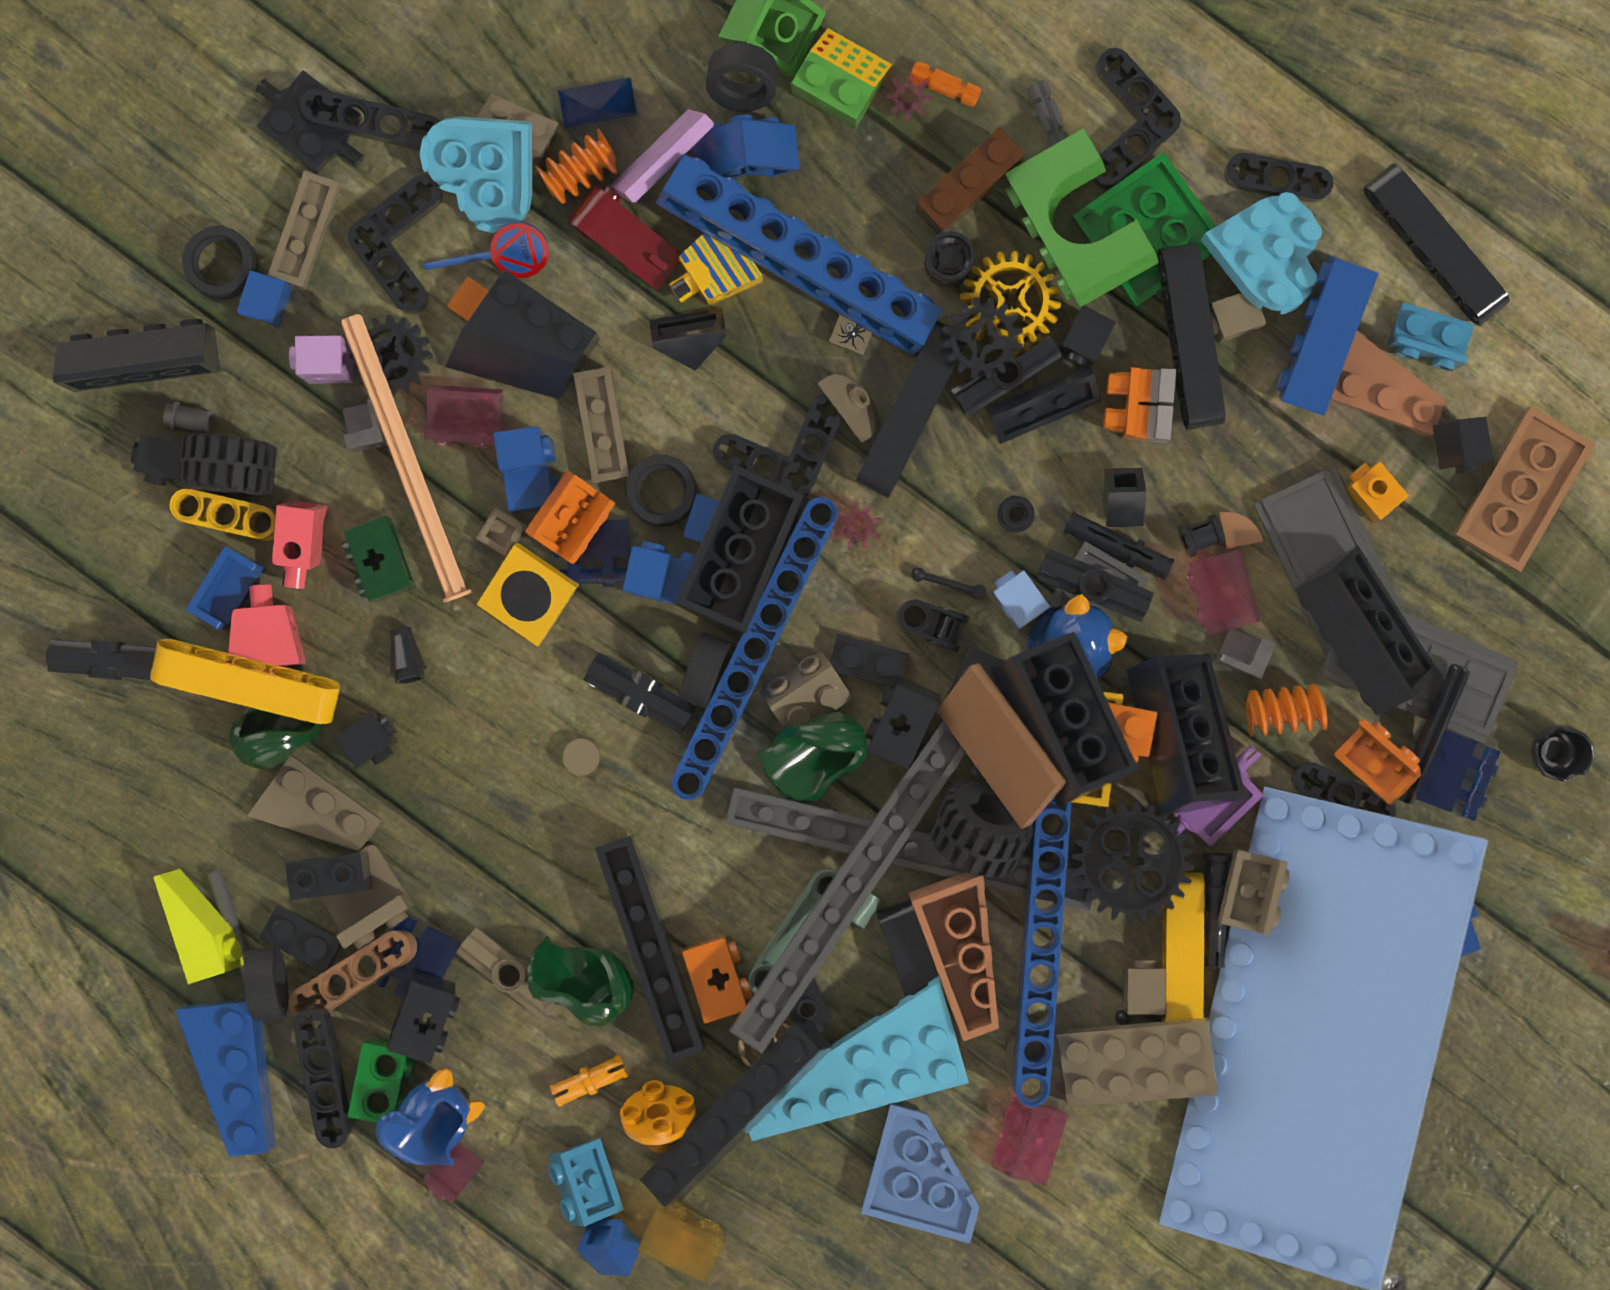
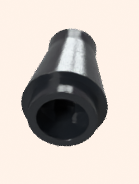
[389,627,427,684]

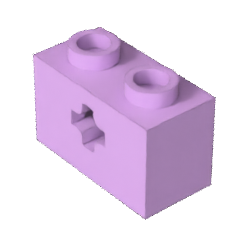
[289,336,354,384]

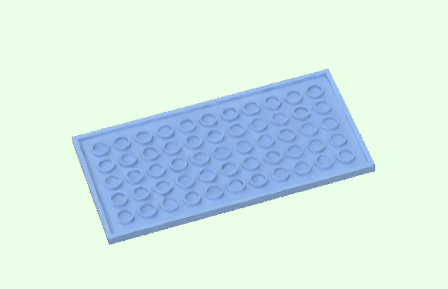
[1159,787,1488,1290]

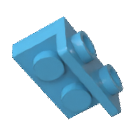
[1387,302,1474,371]
[548,1138,624,1227]

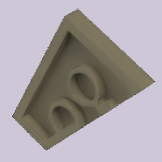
[247,755,383,851]

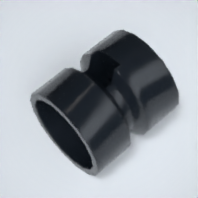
[924,231,975,288]

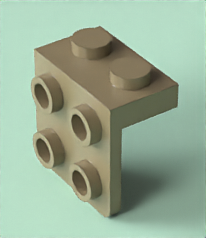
[320,845,414,950]

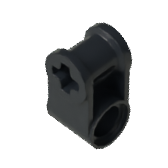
[895,599,970,652]

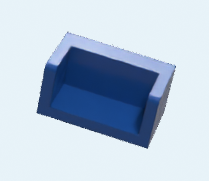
[186,546,266,631]

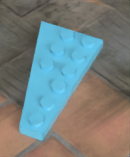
[749,976,969,1141]

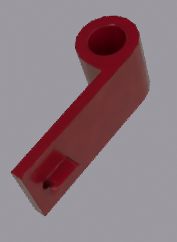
[568,185,681,291]

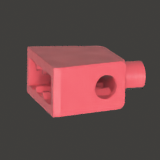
[272,500,329,589]
[228,584,306,667]

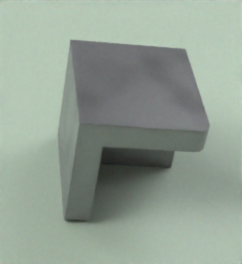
[343,399,387,453]
[1215,628,1276,679]

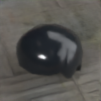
[1531,725,1595,782]

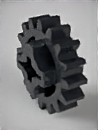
[942,297,1023,379]
[350,314,433,397]

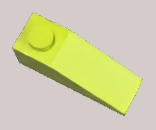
[153,869,244,984]

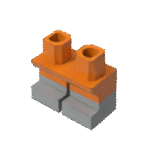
[1103,367,1176,444]

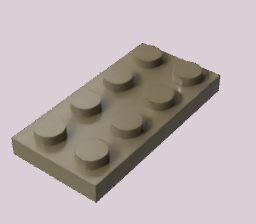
[1057,1018,1219,1107]

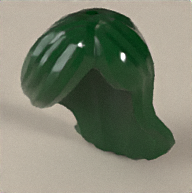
[229,707,322,769]
[757,712,867,804]
[527,936,634,1027]

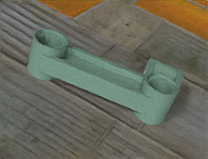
[748,868,883,993]

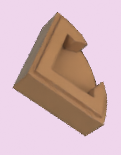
[1217,512,1263,550]

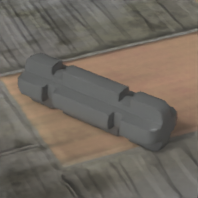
[1028,80,1068,147]

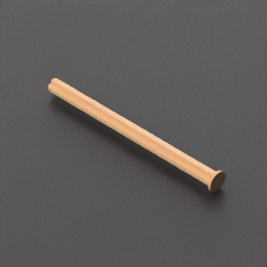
[341,314,472,603]

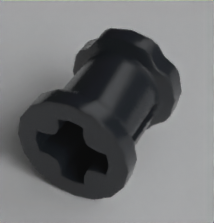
[1178,514,1226,558]

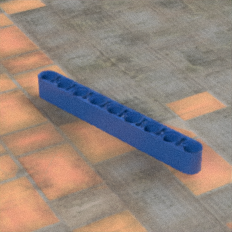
[671,497,838,801]
[1012,798,1072,1107]

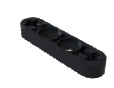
[299,89,440,151]
[294,1003,353,1149]

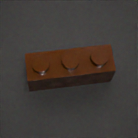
[915,126,1025,235]

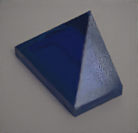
[558,77,637,128]

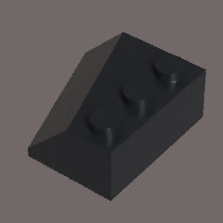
[445,269,600,400]

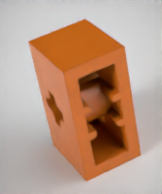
[682,935,752,1023]

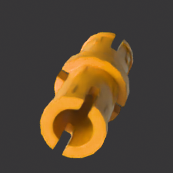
[550,1054,628,1107]

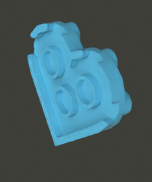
[420,116,532,233]
[1201,192,1322,314]

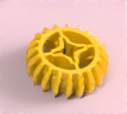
[960,251,1061,352]

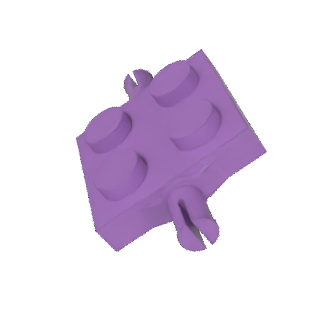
[1156,744,1264,847]

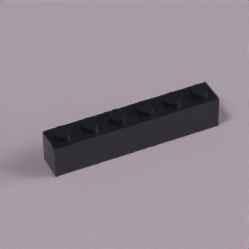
[595,834,706,1064]
[640,1020,833,1208]

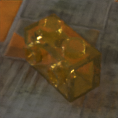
[637,1203,726,1283]

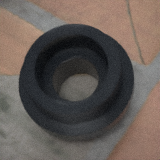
[997,495,1035,533]

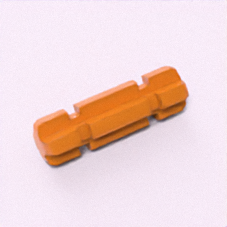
[910,61,981,107]

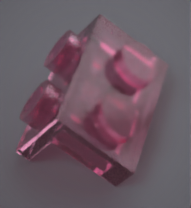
[424,385,503,447]
[1187,549,1260,635]
[991,1096,1069,1185]

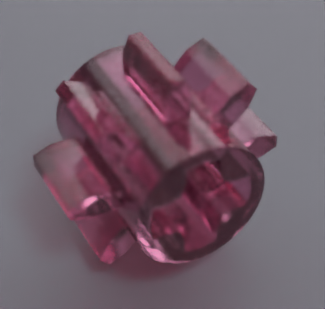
[886,73,933,121]
[836,504,881,550]

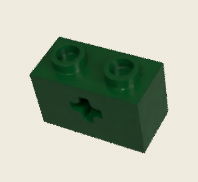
[342,516,416,603]

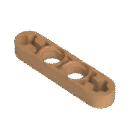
[289,930,417,1021]

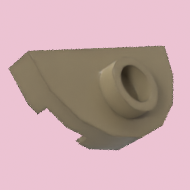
[818,374,875,443]

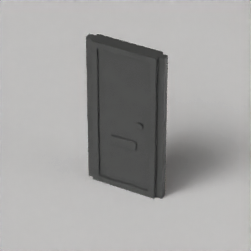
[1253,466,1405,657]
[1320,611,1518,744]

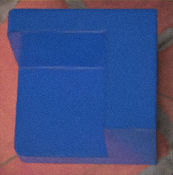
[237,270,292,329]
[684,494,719,543]
[577,1219,642,1277]

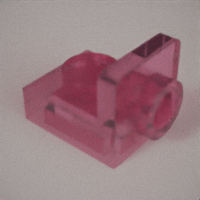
[423,1141,484,1203]

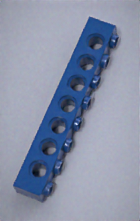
[656,154,943,357]

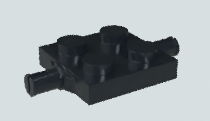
[255,70,365,175]

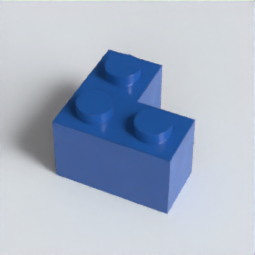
[692,115,800,179]
[494,426,559,514]
[622,541,696,606]

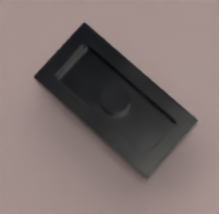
[830,634,909,686]
[259,904,341,972]

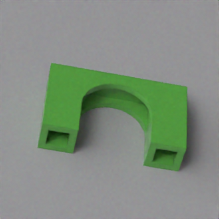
[1005,128,1159,307]

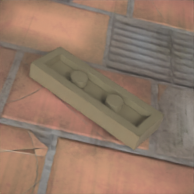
[268,170,342,290]
[573,367,629,484]

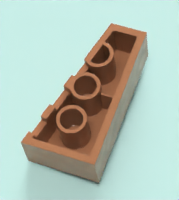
[909,871,999,1042]

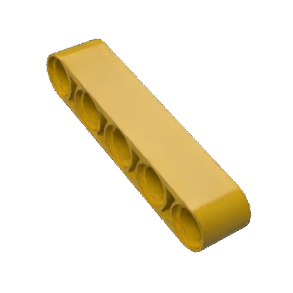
[150,639,340,724]
[1161,872,1204,1022]

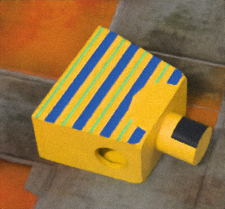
[669,233,763,305]

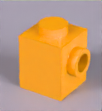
[1345,462,1409,523]

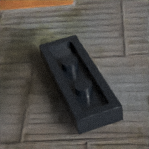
[986,365,1102,444]

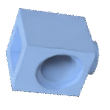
[991,570,1050,630]

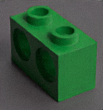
[348,1038,416,1123]

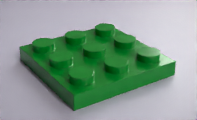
[1071,152,1216,308]

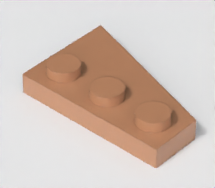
[1330,331,1446,437]

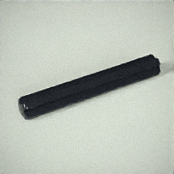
[1398,664,1470,804]

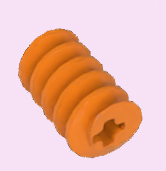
[535,128,617,204]
[1245,684,1328,737]

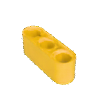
[170,489,276,541]

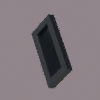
[649,308,727,371]

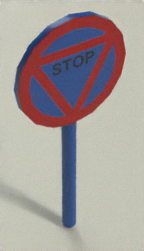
[423,222,549,278]

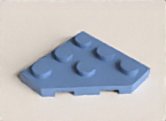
[861,1103,980,1244]

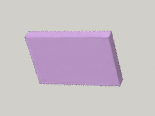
[609,109,714,202]

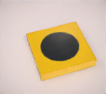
[476,543,579,647]

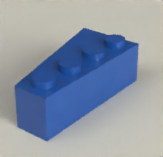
[1276,254,1379,416]
[175,999,276,1157]

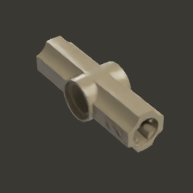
[456,927,559,1022]

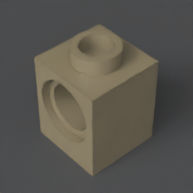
[1209,293,1266,343]
[1123,959,1166,1015]

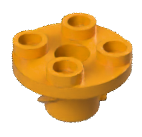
[620,1080,696,1153]

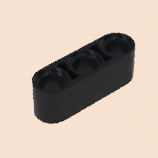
[876,899,947,1002]

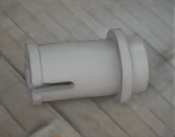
[163,401,213,434]

